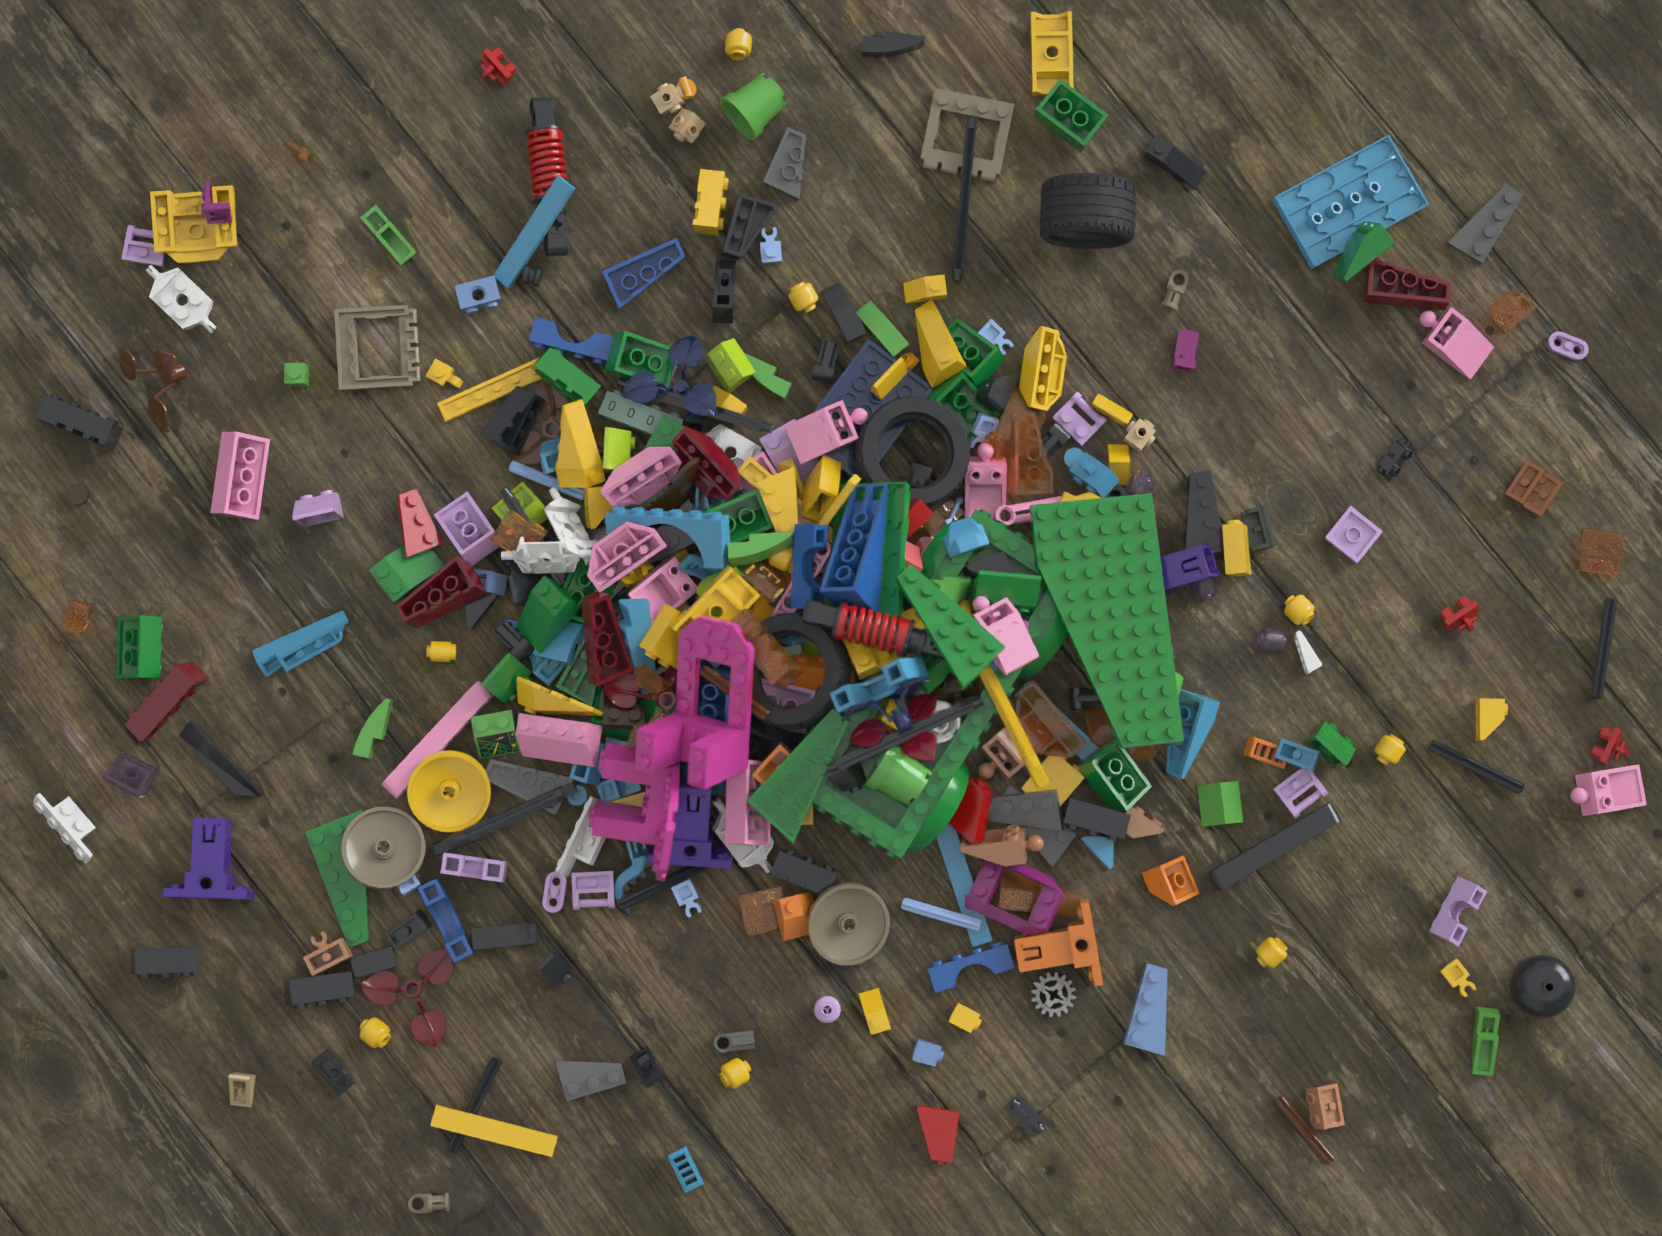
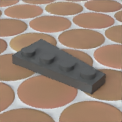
[1446,184,1524,264]
[485,759,574,815]
[1003,785,1077,867]
[987,789,1064,831]

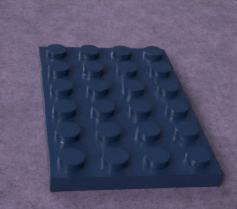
[813,339,934,484]

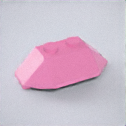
[601,447,682,507]
[587,522,667,592]

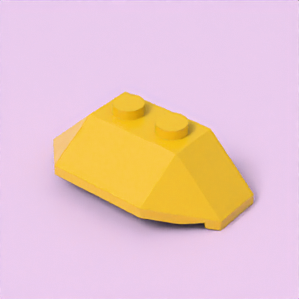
[1019,326,1067,411]

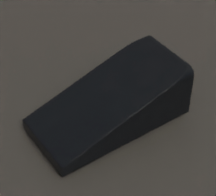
[384,909,432,951]
[350,946,398,978]
[312,1049,355,1096]

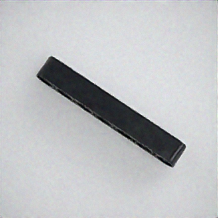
[1208,802,1341,891]

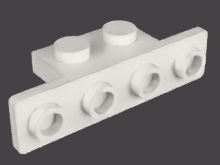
[33,793,96,864]
[555,796,606,877]

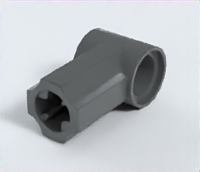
[713,1030,755,1052]

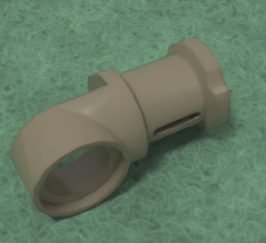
[1160,270,1188,311]
[408,1193,450,1214]

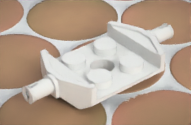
[146,265,217,333]
[706,424,762,467]
[544,487,598,565]
[501,536,592,574]
[712,797,774,873]

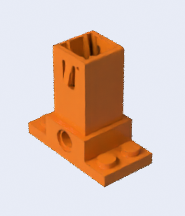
[1014,898,1103,986]

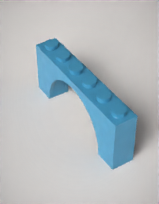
[605,506,730,569]

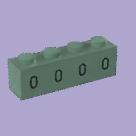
[598,390,684,436]

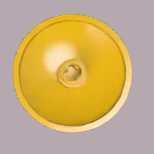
[407,750,491,832]

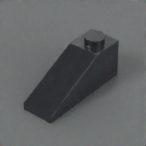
[1143,135,1206,190]
[712,260,736,324]

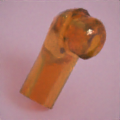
[985,432,1005,460]

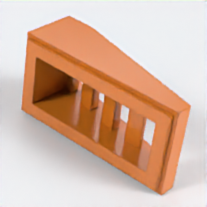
[1243,736,1286,769]

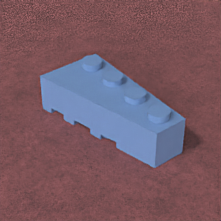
[1122,963,1167,1056]

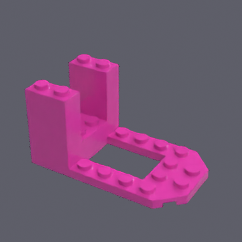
[635,615,755,789]
[588,743,680,881]

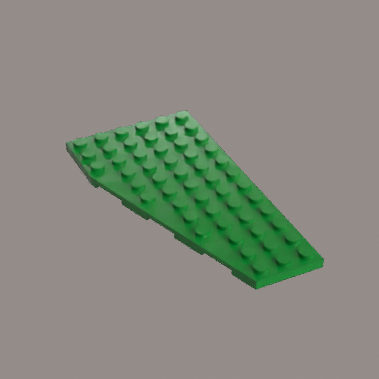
[1029,493,1184,749]

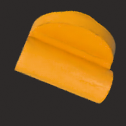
[676,76,696,100]
[900,353,920,371]

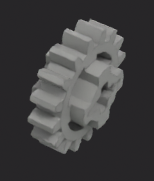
[1031,972,1076,1017]

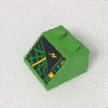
[471,710,521,759]

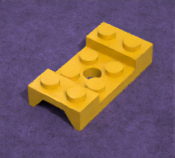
[1030,11,1073,96]
[670,565,760,634]
[844,608,936,680]

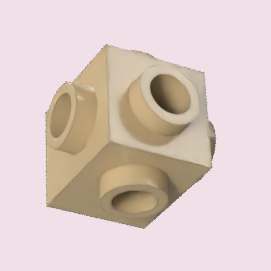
[650,83,685,115]
[668,108,706,143]
[1123,419,1156,452]

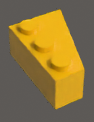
[692,169,729,236]
[756,467,799,537]

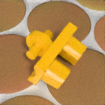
[619,560,654,591]

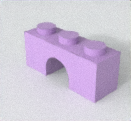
[440,853,508,882]
[1429,876,1487,947]

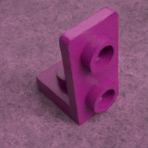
[201,181,233,224]
[1172,329,1199,373]

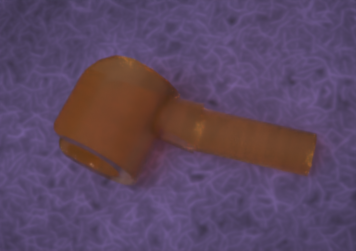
[286,140,311,162]

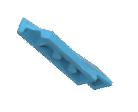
[618,598,657,695]
[252,611,348,678]

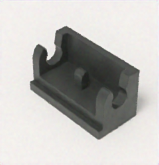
[1241,505,1276,552]

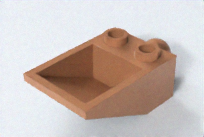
[978,710,1053,781]
[960,824,1044,866]

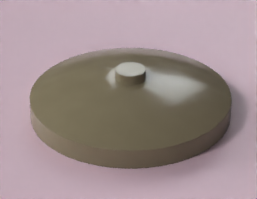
[341,807,426,890]
[807,882,890,965]

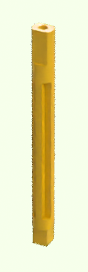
[979,664,1050,789]

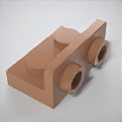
[1306,1083,1345,1130]

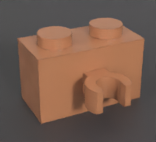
[303,931,353,976]

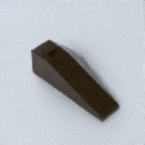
[643,457,701,528]

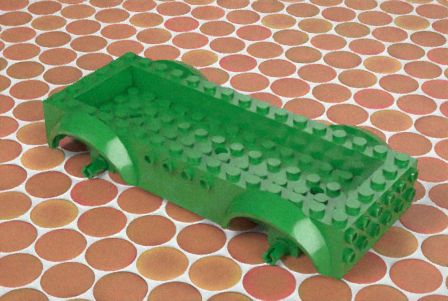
[806,509,1068,860]

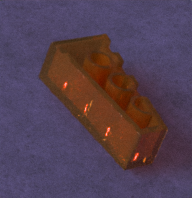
[730,608,804,689]

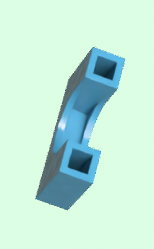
[830,657,929,713]

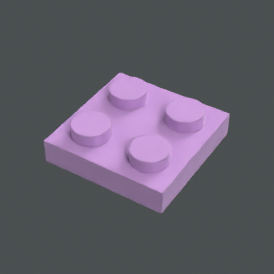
[1324,506,1383,564]

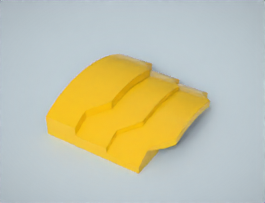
[150,185,237,263]

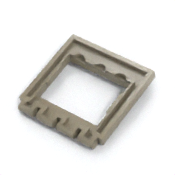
[920,88,1014,182]
[334,305,421,391]

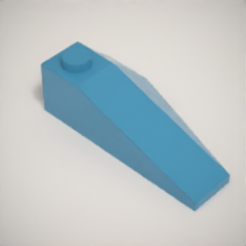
[1166,689,1220,779]

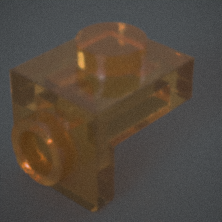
[62,599,92,634]

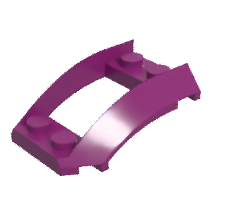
[965,860,1064,936]

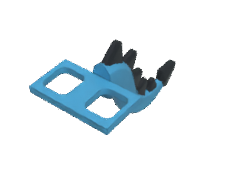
[614,841,653,916]

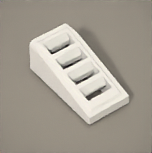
[1293,630,1322,675]

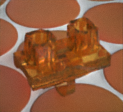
[631,663,672,696]

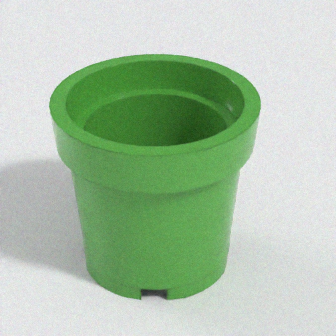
[720,73,788,141]
[864,745,932,807]

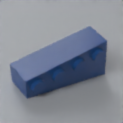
[602,238,685,310]

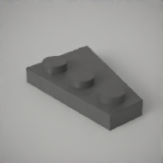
[762,127,806,200]
[555,1061,627,1101]

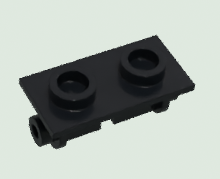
[1377,438,1414,481]
[1004,1093,1048,1137]

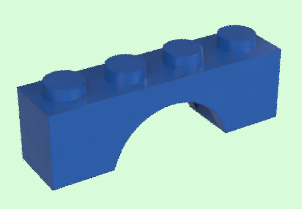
[529,317,613,366]
[790,524,827,609]
[418,878,475,963]
[927,941,1015,993]

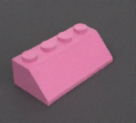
[210,432,270,520]
[515,713,603,767]
[724,760,771,846]

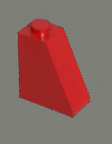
[948,778,993,844]
[917,1105,959,1166]

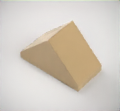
[228,1072,256,1107]

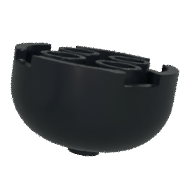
[1510,955,1576,1018]

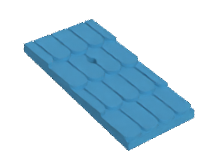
[1271,135,1429,270]

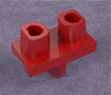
[480,48,516,87]
[1441,596,1479,633]
[1591,727,1629,766]

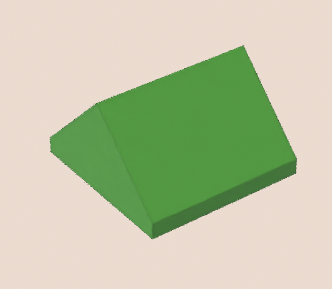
[1197,781,1243,827]

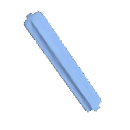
[509,461,584,500]
[901,898,982,931]

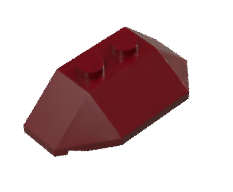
[672,427,741,501]

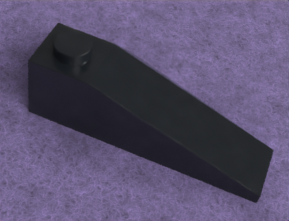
[499,524,538,607]
[748,714,799,761]

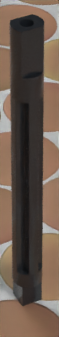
[432,781,578,856]

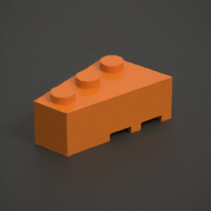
[792,653,856,690]

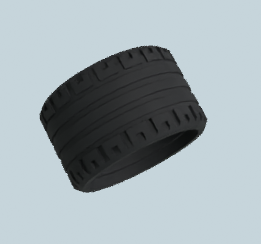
[1040,173,1136,249]

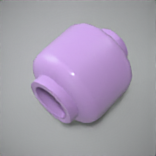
[814,996,841,1023]

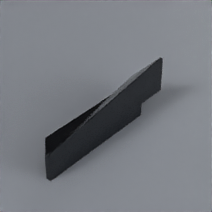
[179,720,264,796]

